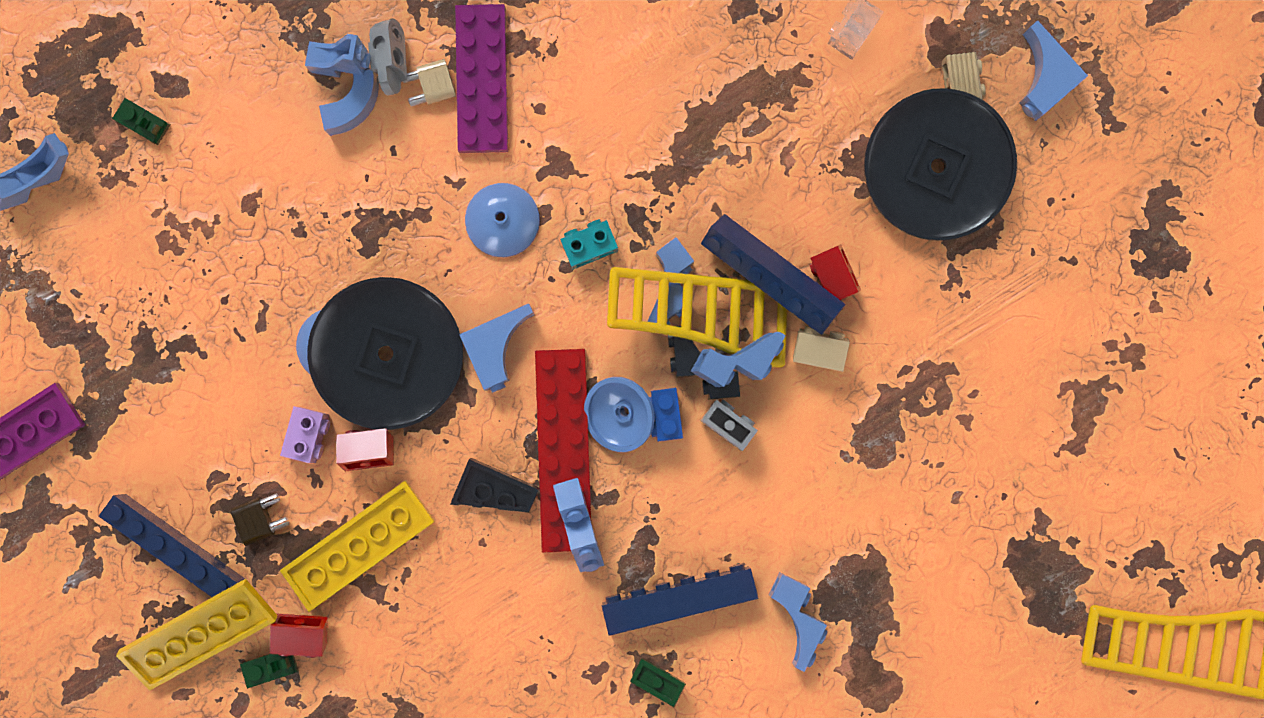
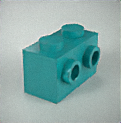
[560,219,618,270]

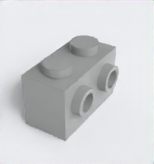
[700,399,758,451]

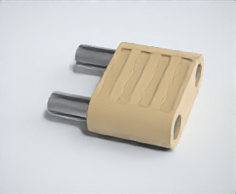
[403,59,456,107]

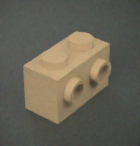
[793,326,850,372]

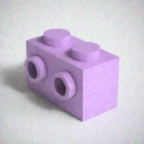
[280,406,330,463]

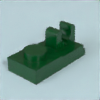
[112,98,171,145]
[240,654,298,689]
[630,658,686,707]

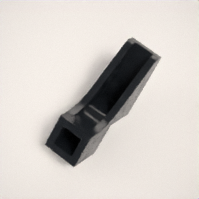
[668,326,740,400]

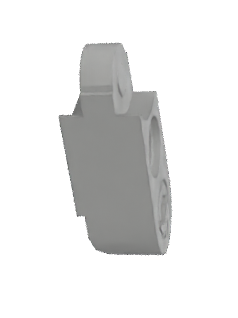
[368,18,407,96]

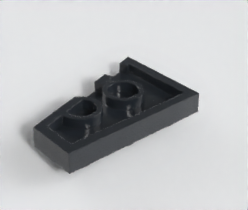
[450,458,540,513]

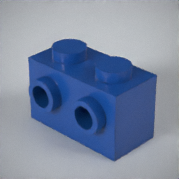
[649,388,683,442]

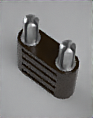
[231,493,289,546]

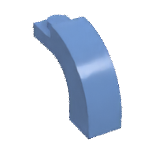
[319,65,379,136]

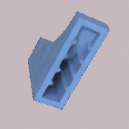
[1019,21,1088,121]
[459,304,535,393]

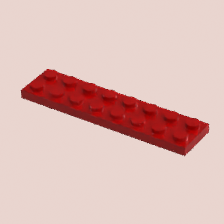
[535,349,592,553]

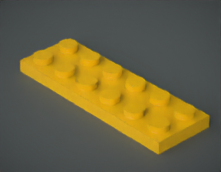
[280,480,435,612]
[116,579,277,691]

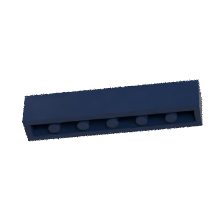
[701,214,846,335]
[99,494,248,597]
[601,563,759,636]

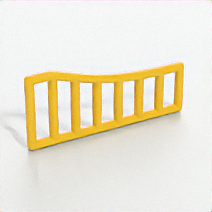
[607,267,787,368]
[1081,605,1264,700]

